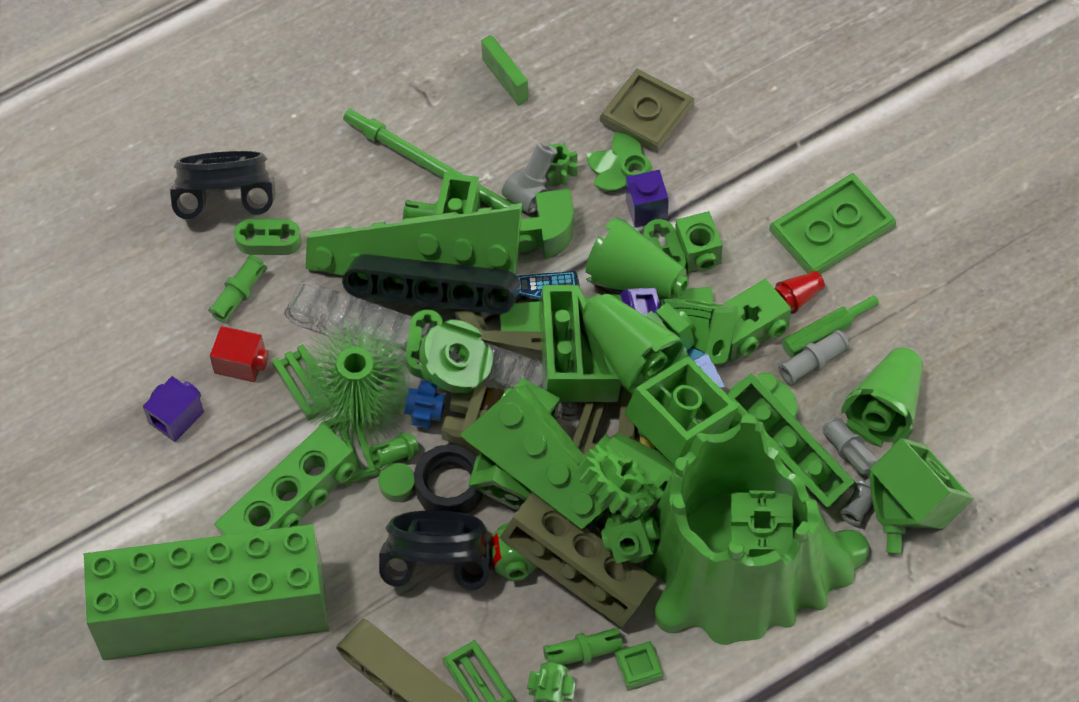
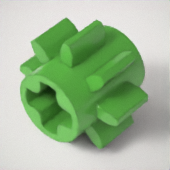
[545,143,578,186]
[527,662,576,702]

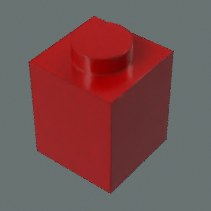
[210,326,269,383]

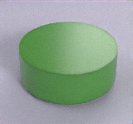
[378,463,415,501]

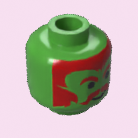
[489,523,538,581]

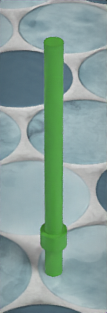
[343,109,513,209]

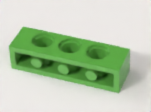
[728,373,856,508]
[214,423,359,536]

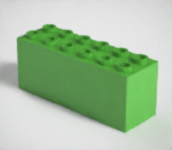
[83,524,329,660]

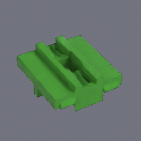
[731,490,793,557]

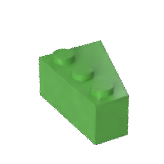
[539,285,621,402]

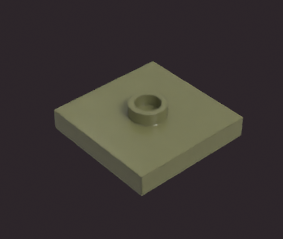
[600,68,694,153]

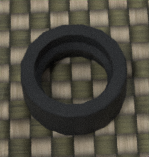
[413,444,483,514]

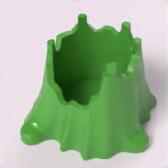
[644,414,869,645]

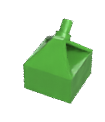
[624,356,739,466]
[869,438,974,553]

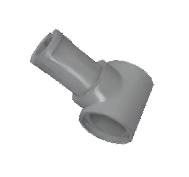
[502,143,557,215]

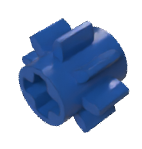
[404,381,446,428]

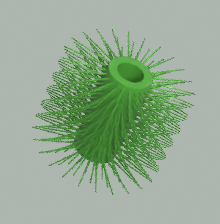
[300,317,411,446]

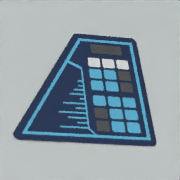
[517,271,578,300]

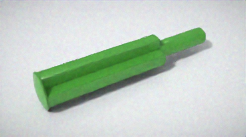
[781,295,879,358]

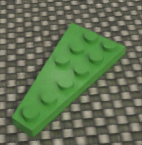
[305,203,523,296]

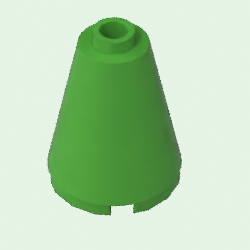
[585,218,689,299]
[583,294,684,395]
[841,348,924,446]

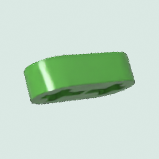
[234,219,302,255]
[644,219,686,269]
[406,310,443,378]

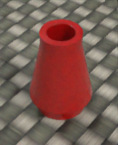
[774,271,825,314]

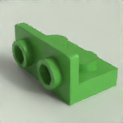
[468,452,532,511]

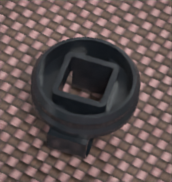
[170,151,276,219]
[379,510,491,590]

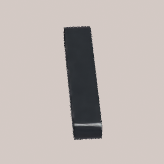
[342,254,521,314]

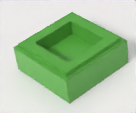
[615,641,663,691]

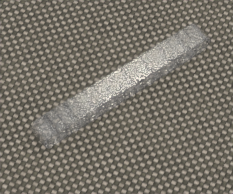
[284,281,584,421]

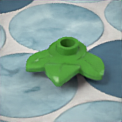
[586,132,652,191]

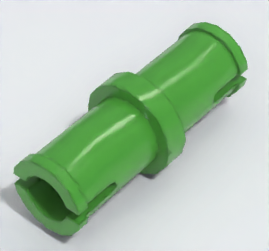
[208,255,267,323]
[543,627,623,665]

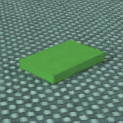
[769,173,896,274]

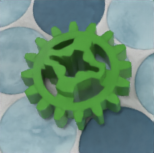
[577,445,656,518]

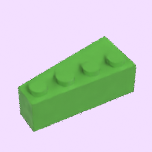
[460,385,610,529]

